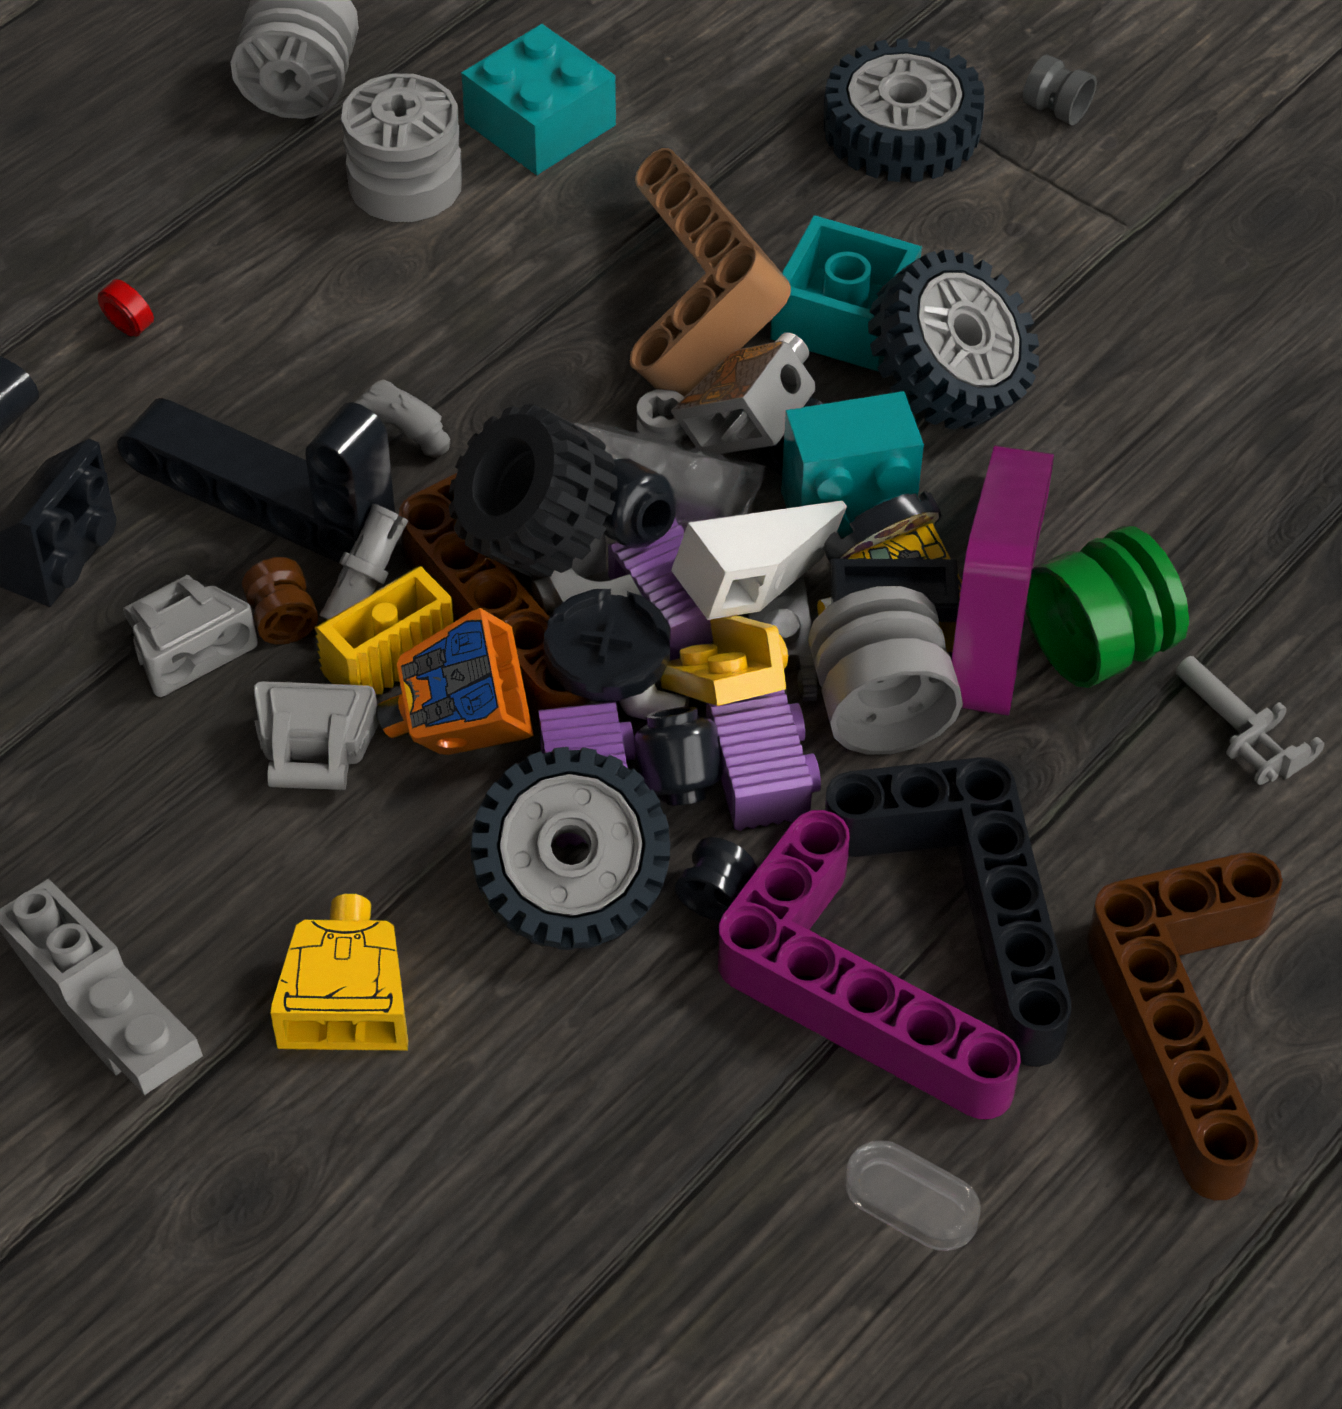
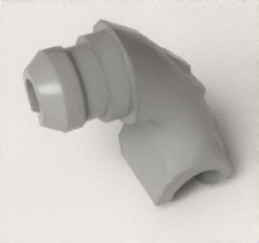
[354,380,450,458]

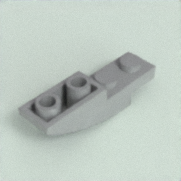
[0,878,203,1095]

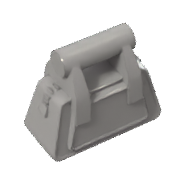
[123,575,258,697]
[253,681,379,790]

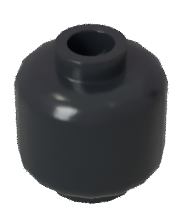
[602,458,676,549]
[634,706,724,806]

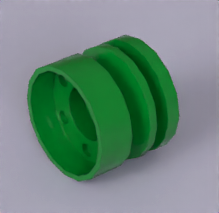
[1026,526,1189,688]

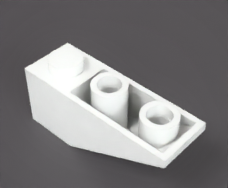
[671,501,847,620]

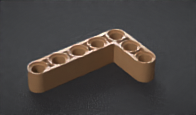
[629,148,791,397]

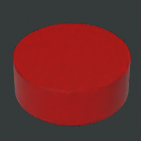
[98,279,154,337]

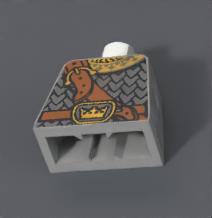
[671,333,815,457]

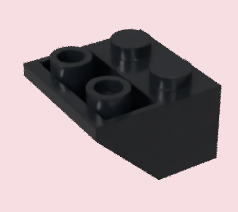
[0,438,116,607]

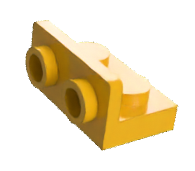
[660,615,788,706]

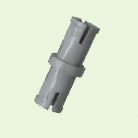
[319,504,408,620]

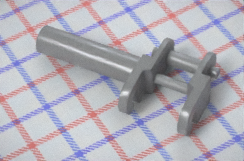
[1176,656,1324,785]

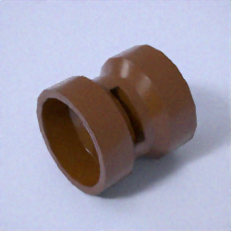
[242,557,318,644]

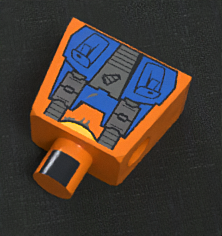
[377,608,534,755]

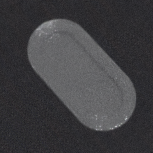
[846,1141,981,1251]

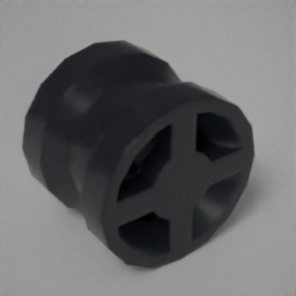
[675,837,757,921]

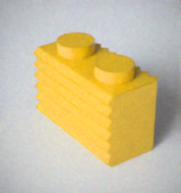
[315,566,453,695]

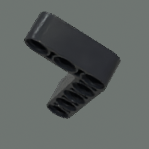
[117,398,395,563]
[824,757,1071,1067]

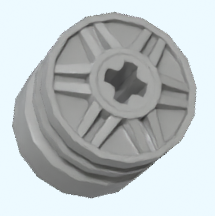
[230,0,359,119]
[341,73,462,222]
[807,586,963,755]

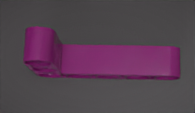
[951,445,1054,716]
[718,810,1021,1119]

